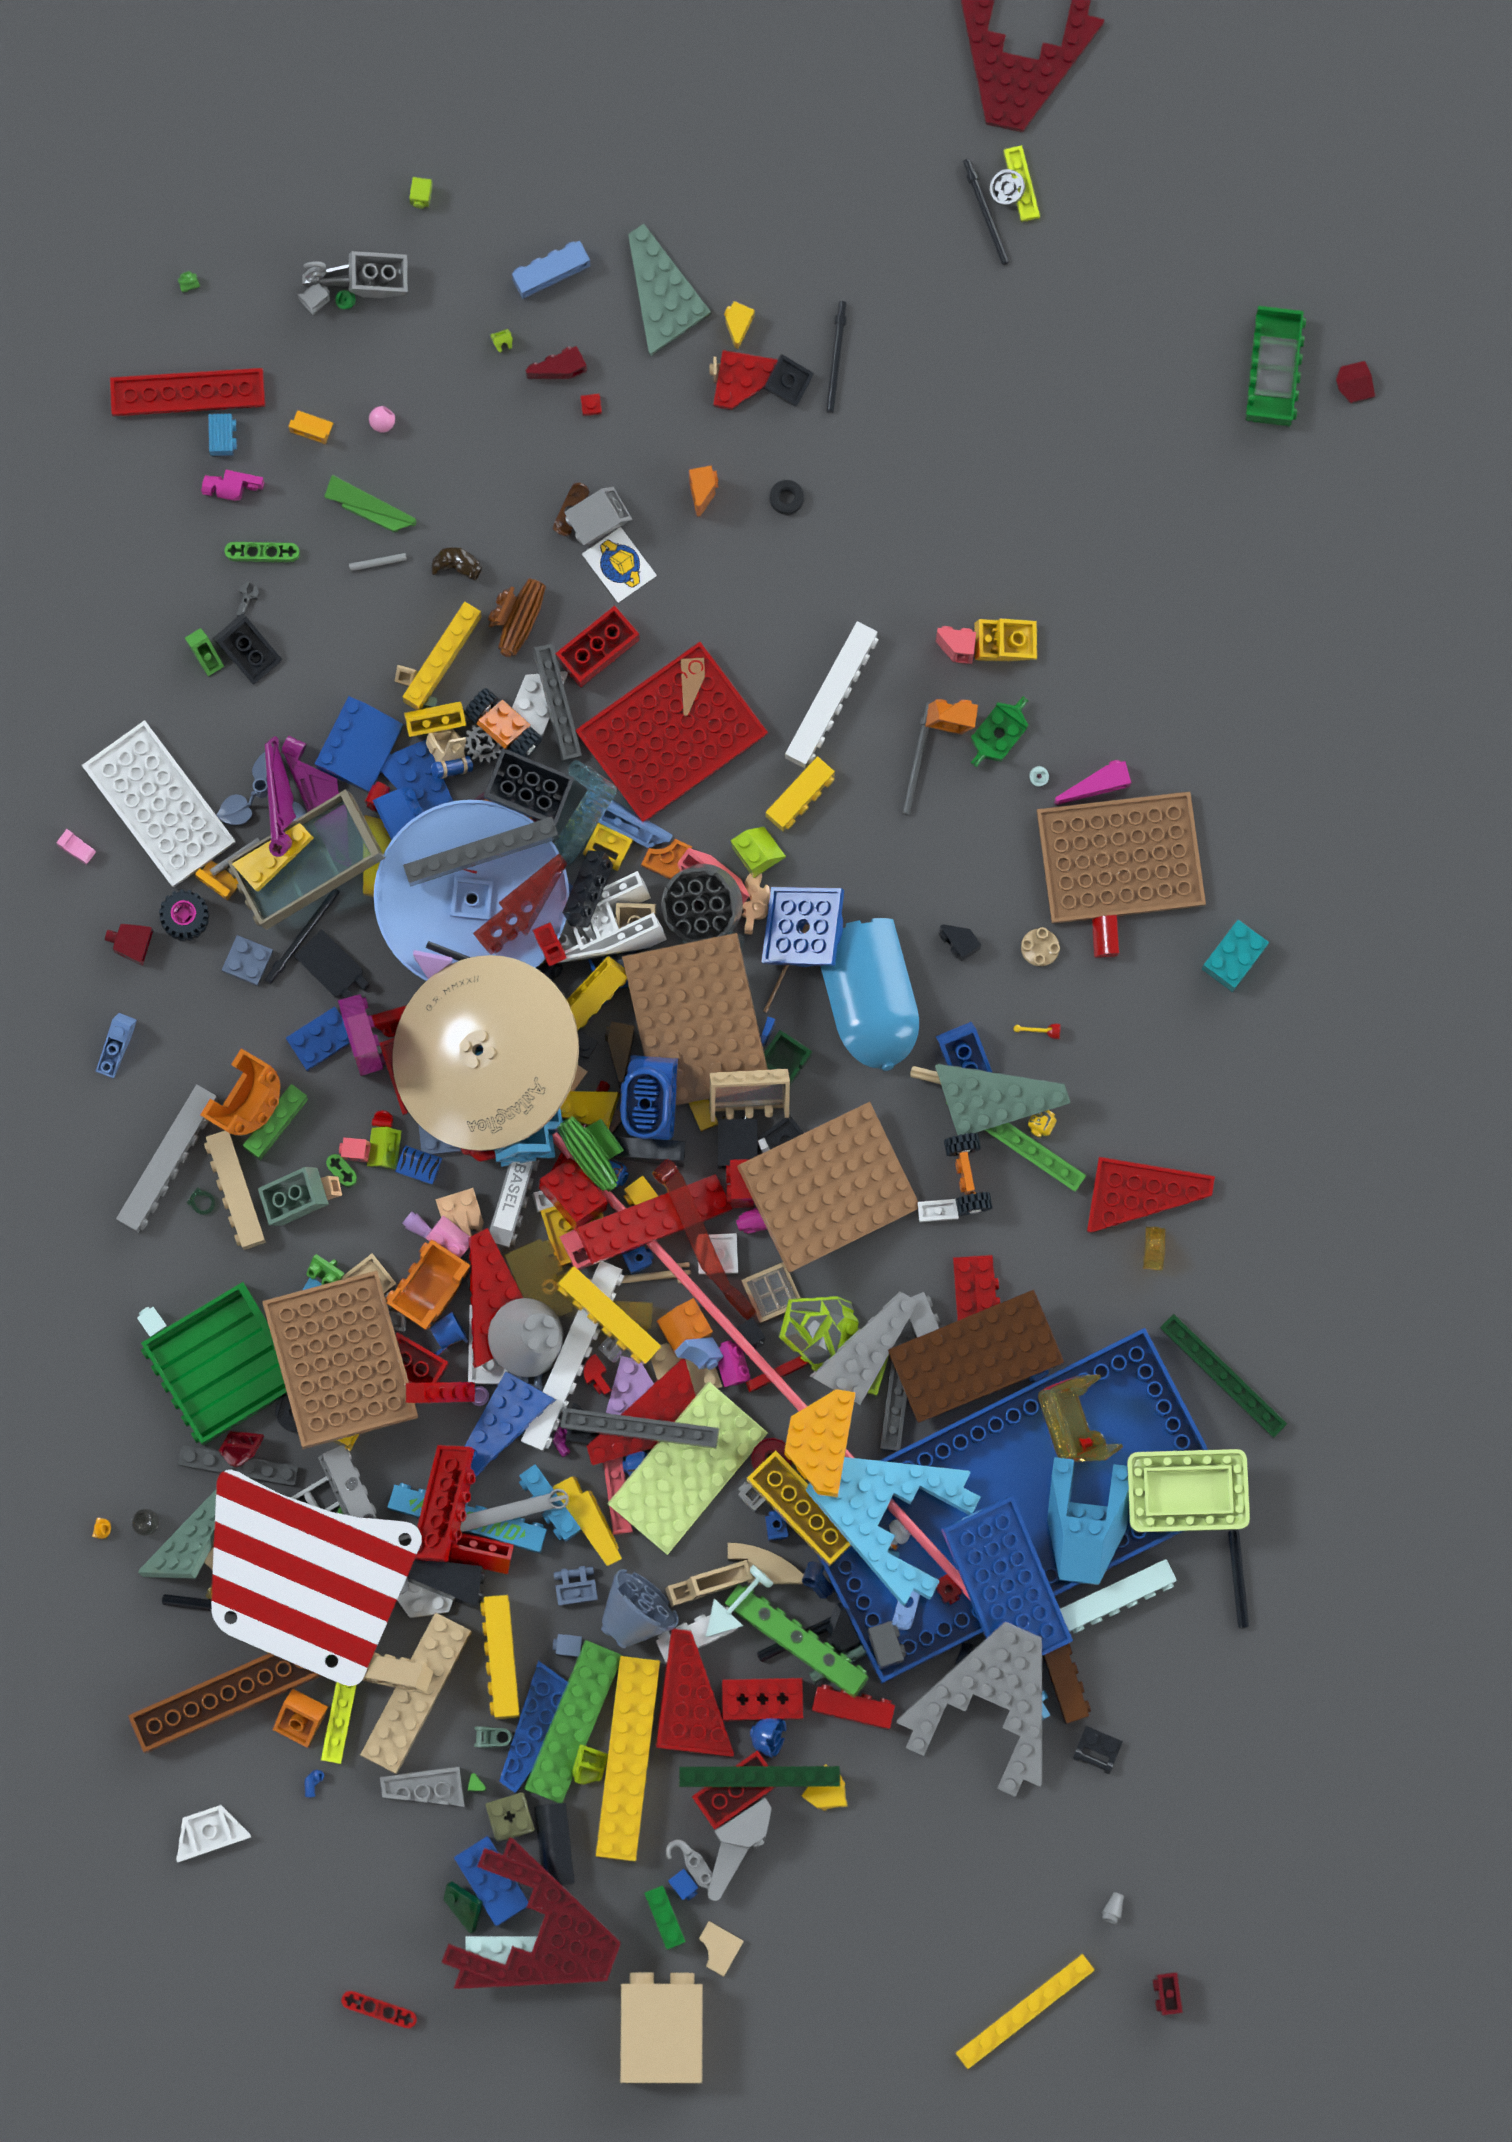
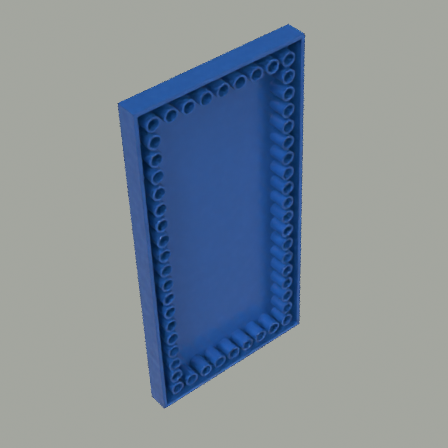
[815,1328,1208,1684]

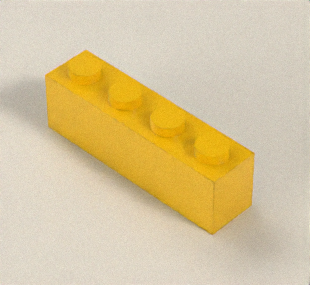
[765,756,835,832]
[567,956,627,1031]

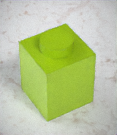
[409,177,432,209]

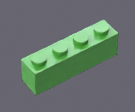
[243,1084,308,1161]

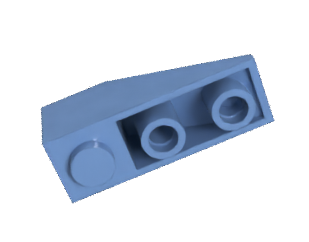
[96,1013,137,1078]

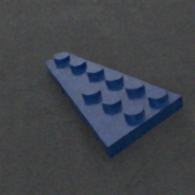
[465,1371,556,1478]
[499,1661,568,1793]

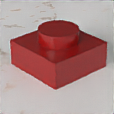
[581,394,602,416]

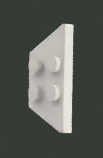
[512,671,568,737]
[397,1582,453,1618]
[176,1805,252,1862]

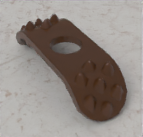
[553,483,589,536]

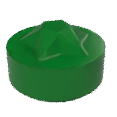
[335,290,356,310]

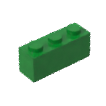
[644,1885,685,1950]

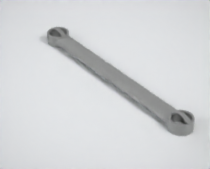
[398,1489,569,1546]

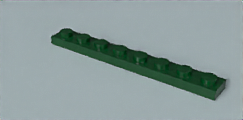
[1159,1314,1287,1438]
[679,1766,840,1787]

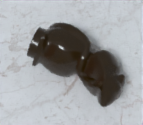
[431,547,482,581]

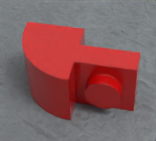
[584,1353,611,1397]

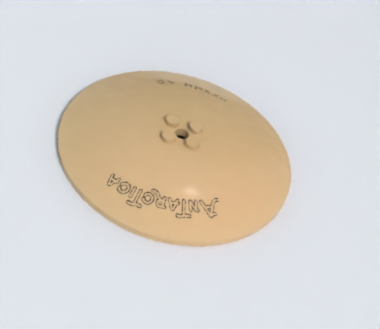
[393,955,579,1151]

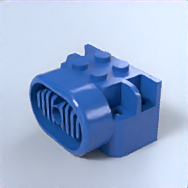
[620,1055,678,1140]

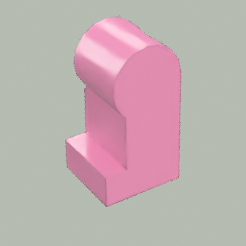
[56,829,96,865]

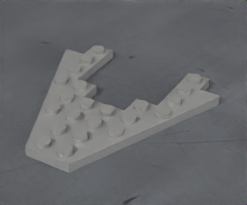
[896,1622,1042,1797]

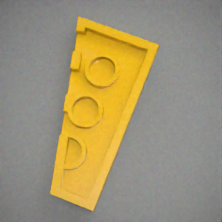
[232,823,314,892]

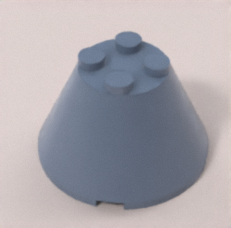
[601,1569,678,1648]

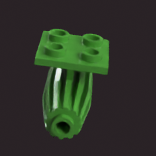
[557,1116,623,1192]

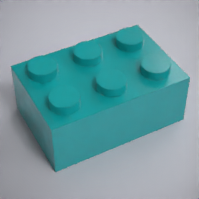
[1201,920,1269,992]

